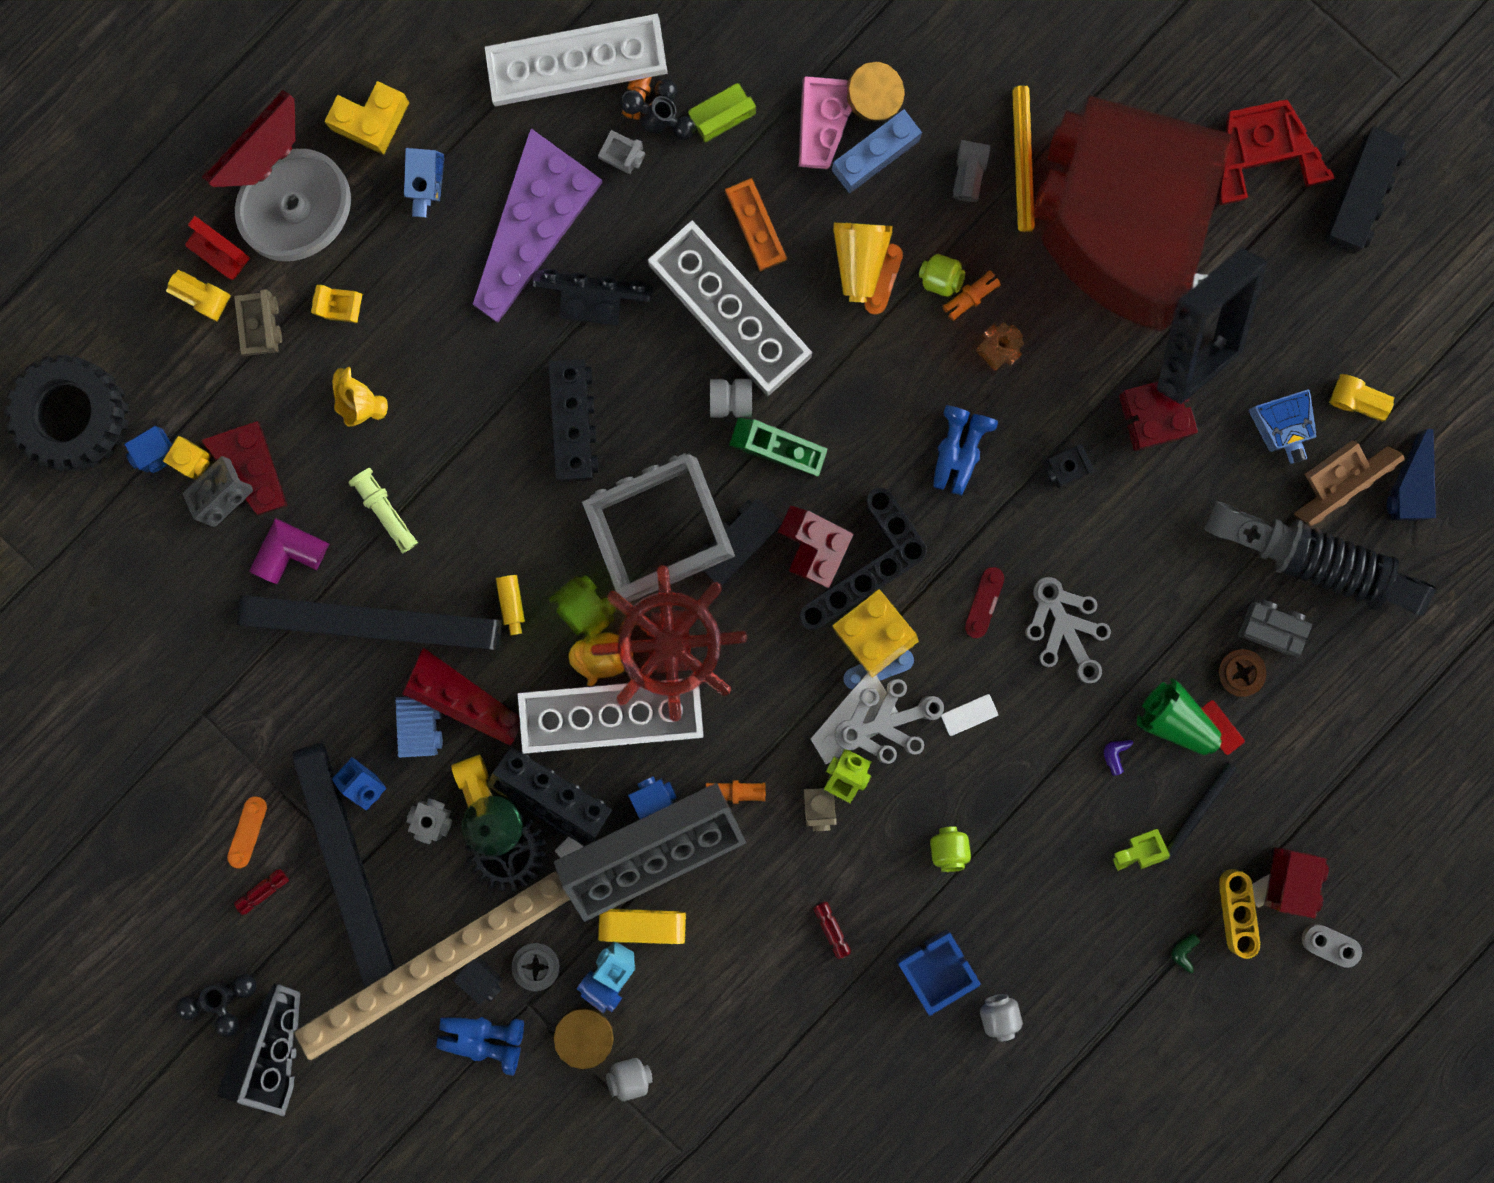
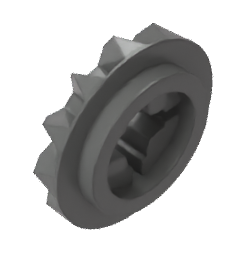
[512,942,560,991]

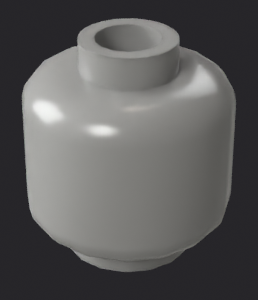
[980,994,1023,1041]
[606,1058,653,1101]

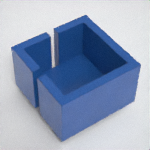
[896,929,981,1016]

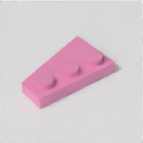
[799,76,852,169]

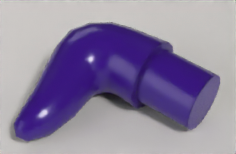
[1104,740,1133,776]

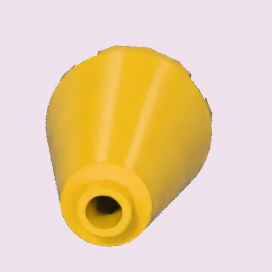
[833,222,893,303]

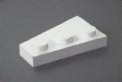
[811,672,898,764]

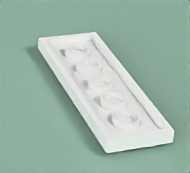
[485,14,668,106]

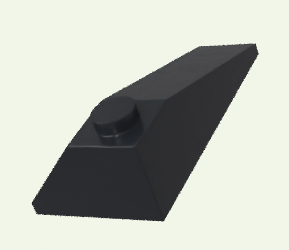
[217,983,300,1116]

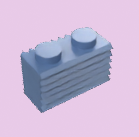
[395,697,443,757]

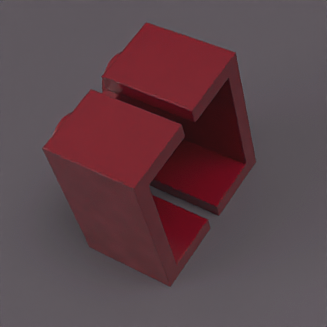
[1119,382,1198,452]
[1264,847,1329,919]

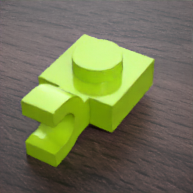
[1113,829,1170,871]

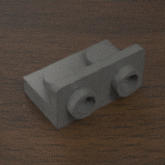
[182,456,253,527]

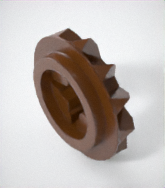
[1218,649,1267,697]

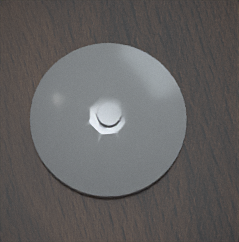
[235,149,351,261]

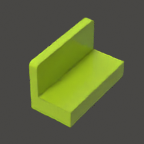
[689,83,756,142]

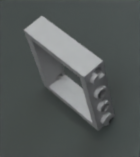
[582,453,735,603]

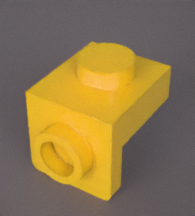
[311,285,363,323]

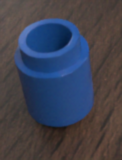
[577,970,622,1014]

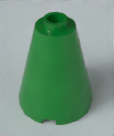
[1137,678,1222,755]

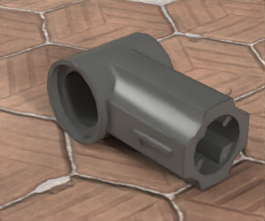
[952,140,990,202]

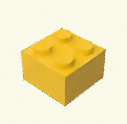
[832,589,919,678]

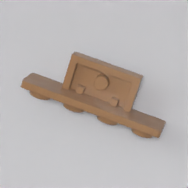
[1294,440,1405,527]

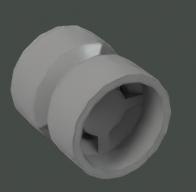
[710,379,752,418]

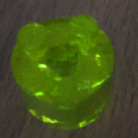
[548,575,616,644]

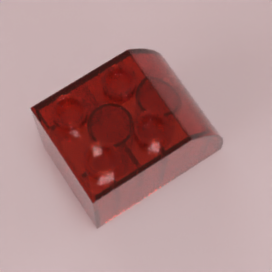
[1032,96,1232,332]

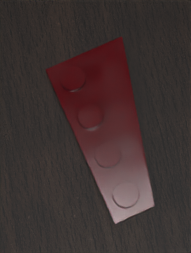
[402,647,520,746]

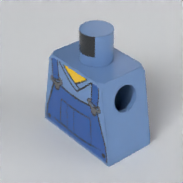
[404,148,444,218]
[1249,389,1316,464]

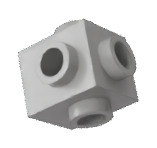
[406,798,452,844]

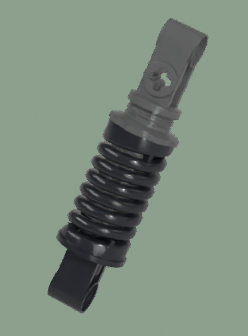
[1204,501,1437,616]

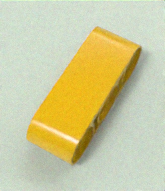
[1219,869,1260,959]
[598,909,686,944]

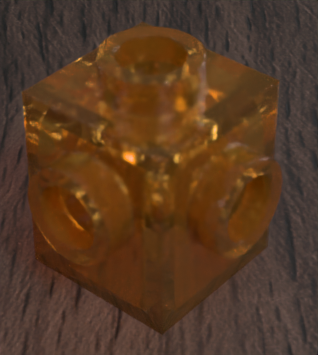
[975,322,1025,372]

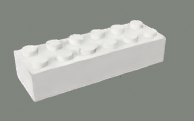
[648,220,812,397]
[518,678,704,753]

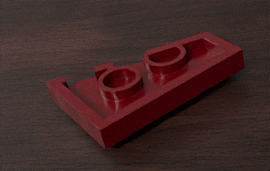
[201,421,287,515]

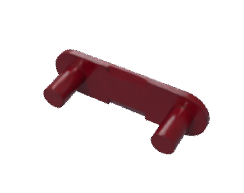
[965,567,1004,638]

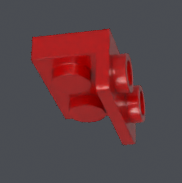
[185,216,250,280]

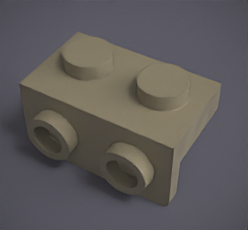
[234,289,282,356]

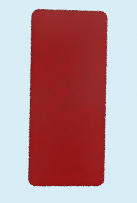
[1201,700,1245,755]

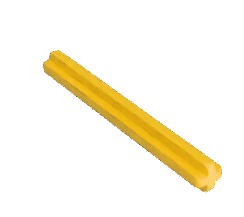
[1013,86,1035,232]

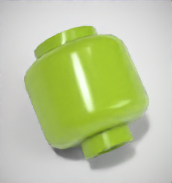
[919,254,965,297]
[930,827,971,872]

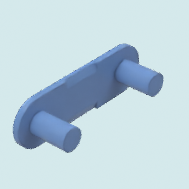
[843,650,914,689]

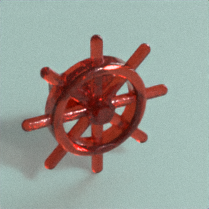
[591,565,748,722]

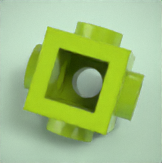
[824,749,871,803]

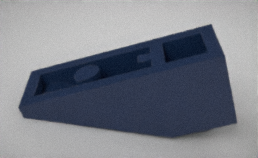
[1387,429,1436,521]

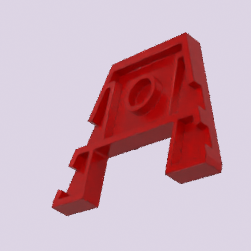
[1219,99,1334,205]

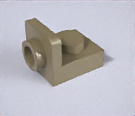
[804,788,837,831]

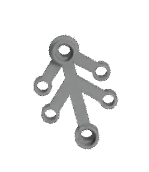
[1026,577,1111,683]
[835,679,944,764]

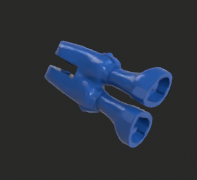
[933,405,998,496]
[436,1017,524,1076]

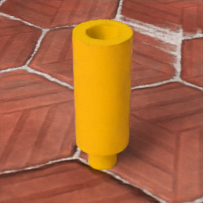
[496,575,525,636]

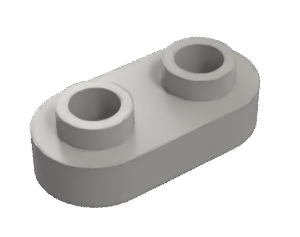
[1302,924,1362,967]

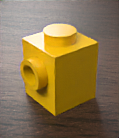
[163,436,212,480]

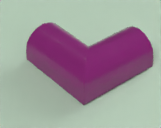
[249,518,330,584]

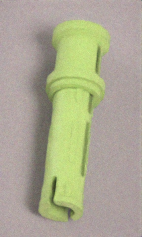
[348,468,418,554]

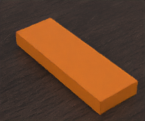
[725,178,787,271]

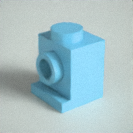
[593,942,635,992]

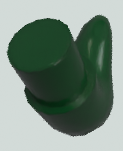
[1171,933,1200,974]

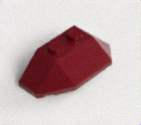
[202,90,295,187]

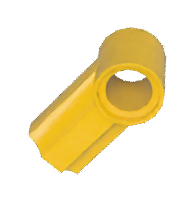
[166,270,231,321]
[1329,374,1394,422]
[451,754,498,819]

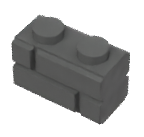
[1238,599,1312,658]

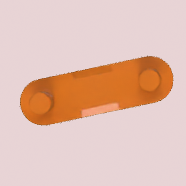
[865,244,903,315]
[227,796,267,868]

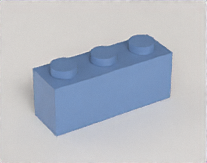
[832,109,922,194]

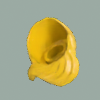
[333,367,388,427]
[569,632,633,686]

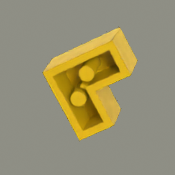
[325,81,409,155]

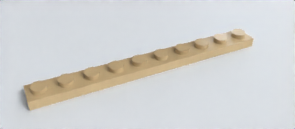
[294,871,570,1061]

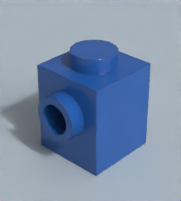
[125,426,172,473]
[332,757,386,811]
[628,777,677,819]

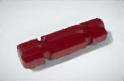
[234,869,289,915]
[813,901,851,959]

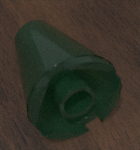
[462,796,523,856]

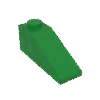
[729,418,828,477]

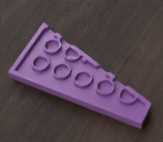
[473,128,603,323]

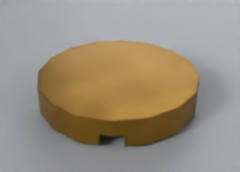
[846,62,904,122]
[554,1008,614,1069]

